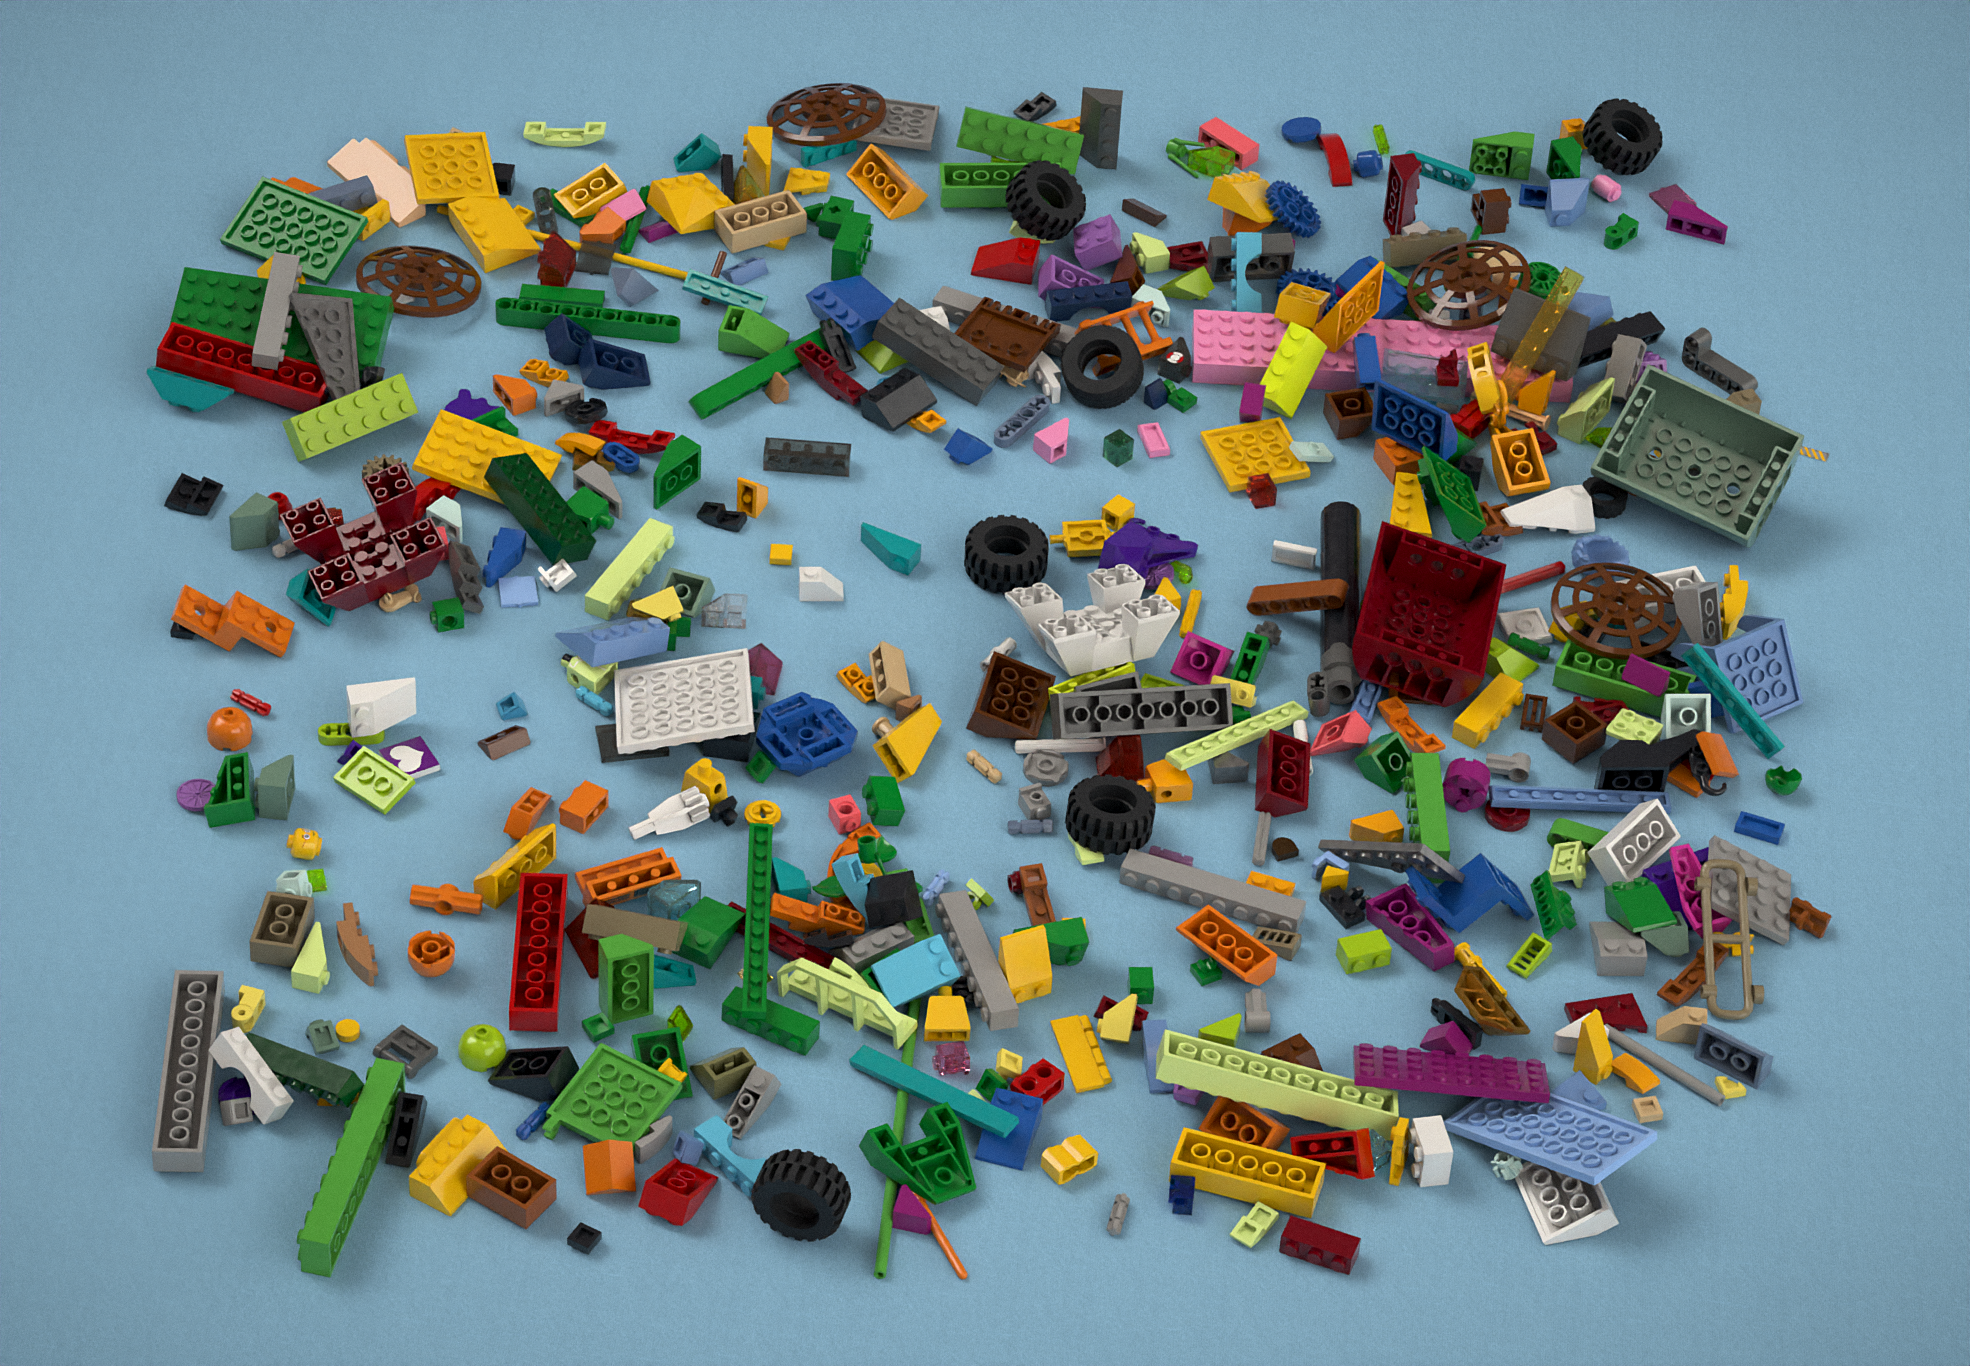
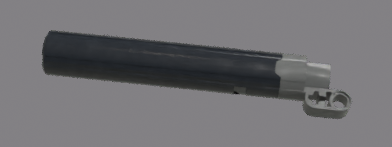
[1307,501,1362,717]

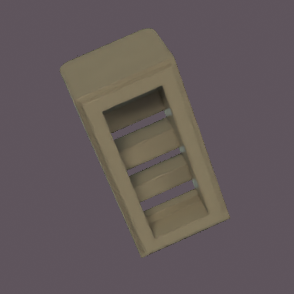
[1252,926,1302,961]

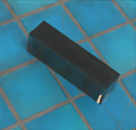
[763,437,852,477]

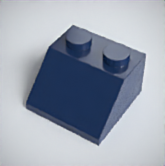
[544,313,593,365]

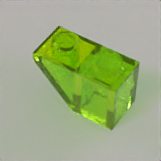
[1187,146,1235,178]

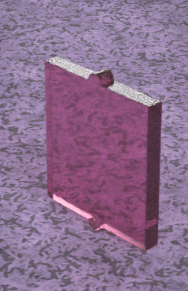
[1649,184,1697,214]

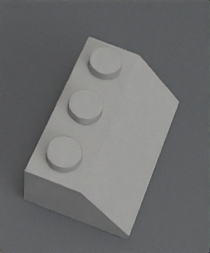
[828,922,914,974]

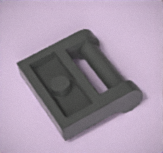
[372,1025,438,1079]

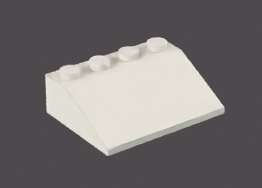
[1515,1161,1619,1245]

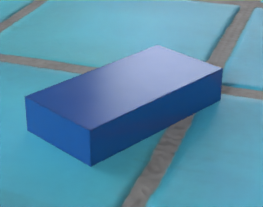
[1734,811,1785,845]

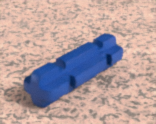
[516,1102,551,1140]

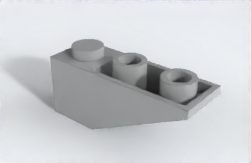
[723,1065,781,1139]

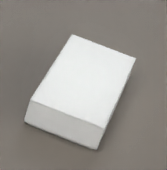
[1271,540,1317,570]

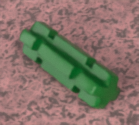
[1507,632,1550,660]

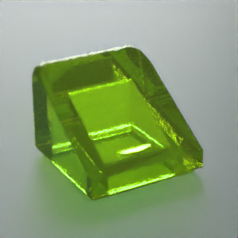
[1586,427,1612,448]
[667,1005,693,1042]

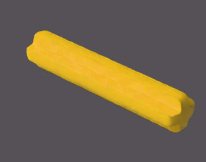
[1179,589,1202,638]

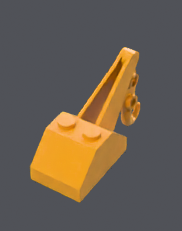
[1488,380,1551,497]

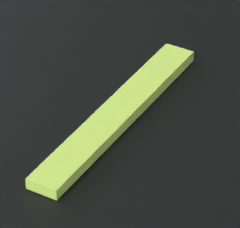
[1165,700,1309,771]

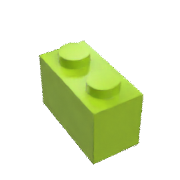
[1336,929,1392,975]

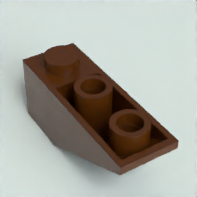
[1110,245,1145,295]

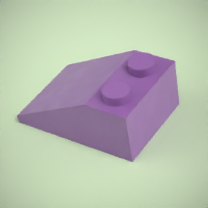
[1038,254,1104,308]

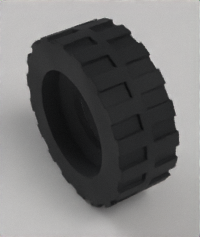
[1582,476,1628,519]

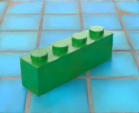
[721,986,820,1056]

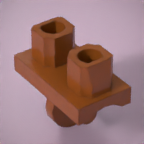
[1789,897,1832,938]

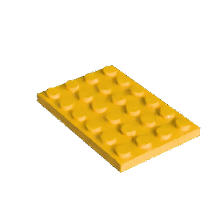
[412,409,562,505]

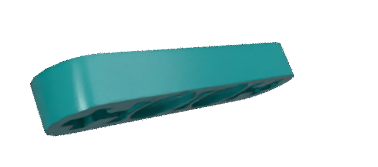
[1405,150,1476,191]

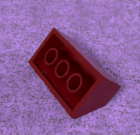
[1383,153,1422,236]
[1255,729,1311,817]

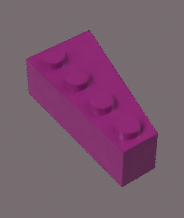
[1366,883,1455,971]

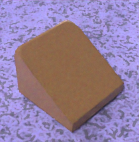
[765,372,789,404]
[895,695,922,722]

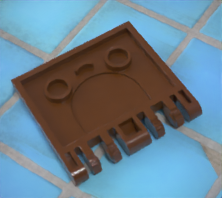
[954,297,1061,373]

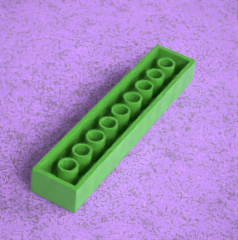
[297,1058,406,1277]

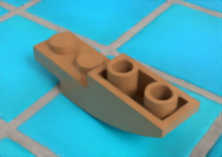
[336,902,378,986]

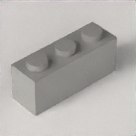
[1602,334,1647,404]

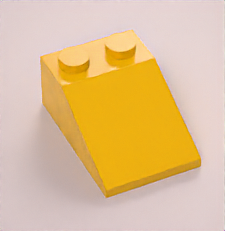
[743,126,773,196]
[554,163,627,218]
[1274,282,1331,330]
[998,925,1052,1003]

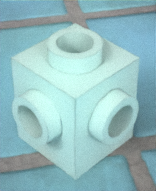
[276,870,312,897]

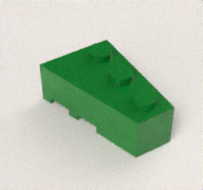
[203,752,255,828]

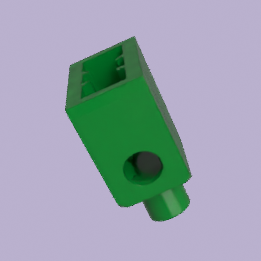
[566,486,615,534]

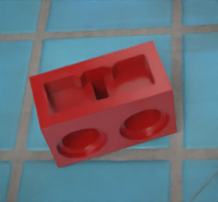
[1010,1058,1065,1105]

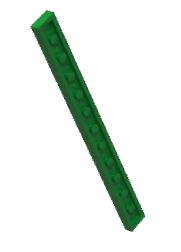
[741,823,773,1019]

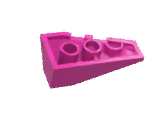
[1669,843,1733,939]

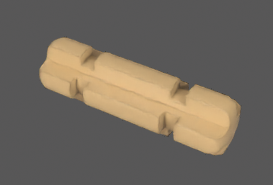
[966,750,1002,784]

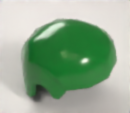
[1765,765,1802,796]

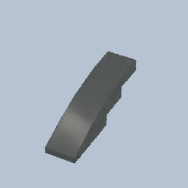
[448,540,484,614]

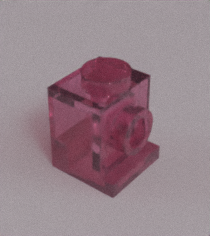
[932,1041,970,1076]

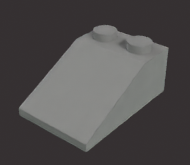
[1673,582,1723,647]
[1589,922,1648,976]

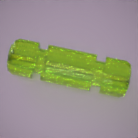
[1373,124,1390,155]

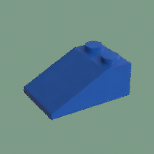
[975,1088,1043,1171]

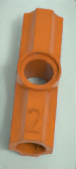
[410,884,483,915]

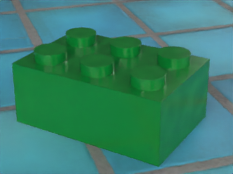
[831,211,874,281]

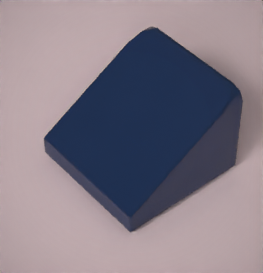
[1144,378,1168,410]

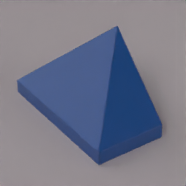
[1519,184,1548,207]

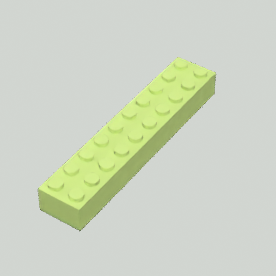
[1156,1029,1399,1141]

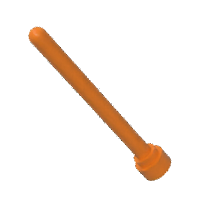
[912,1191,968,1280]

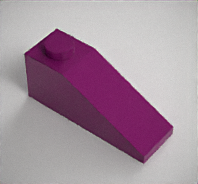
[1665,200,1728,245]

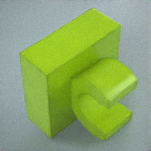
[965,878,994,910]

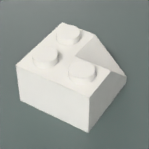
[1408,1115,1454,1187]

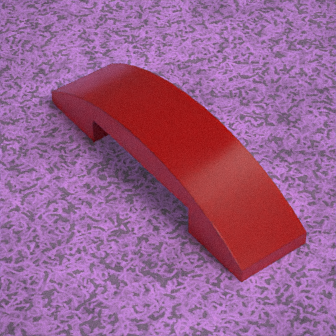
[1316,133,1352,187]
[588,420,675,454]

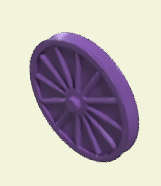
[1144,563,1174,590]
[176,779,215,811]

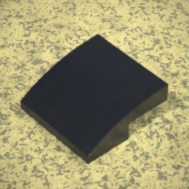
[164,473,224,516]
[803,927,854,947]

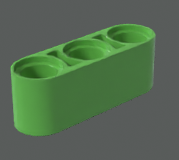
[1547,818,1609,859]

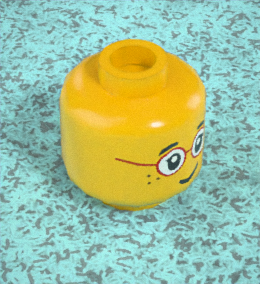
[286,828,322,860]

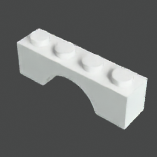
[208,1027,294,1125]

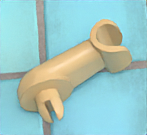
[379,584,422,612]

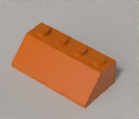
[1176,904,1277,986]

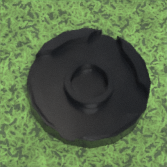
[565,398,608,424]

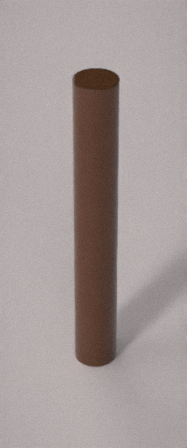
[701,251,727,305]

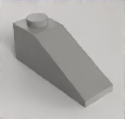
[573,460,622,519]

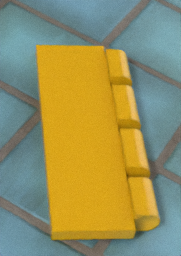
[1050,1015,1112,1093]

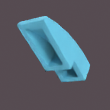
[831,853,874,920]

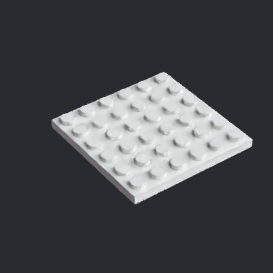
[614,648,755,754]

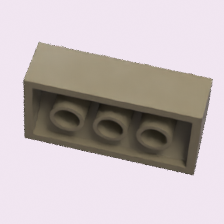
[582,904,688,955]

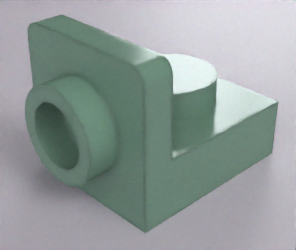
[305,1019,340,1056]

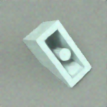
[426,495,463,543]

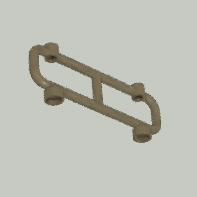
[1694,859,1764,1020]

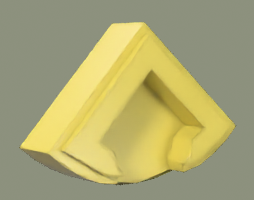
[1714,1076,1746,1099]

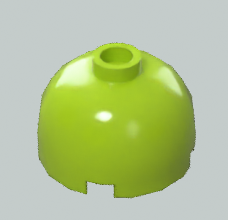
[458,1024,507,1072]

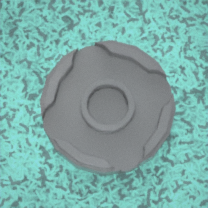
[1023,749,1069,787]

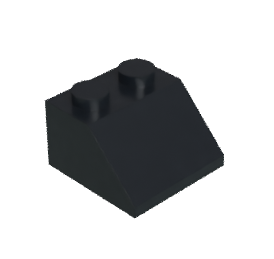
[864,870,923,928]

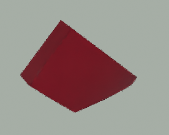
[1435,349,1459,387]

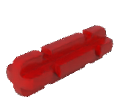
[230,689,272,716]

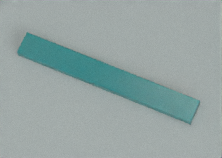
[849,1045,1019,1138]

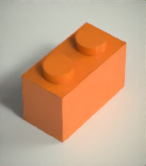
[559,780,608,834]

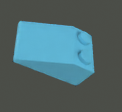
[870,934,961,1008]

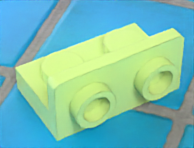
[1549,841,1590,888]

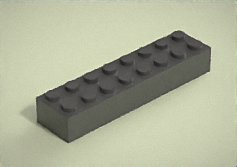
[1050,683,1233,740]

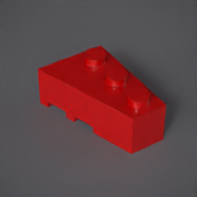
[1290,1128,1375,1180]

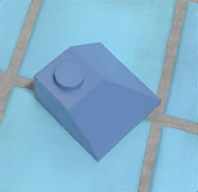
[1545,178,1590,227]

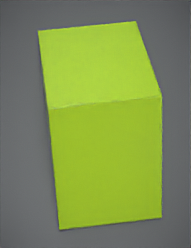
[1198,1013,1242,1048]

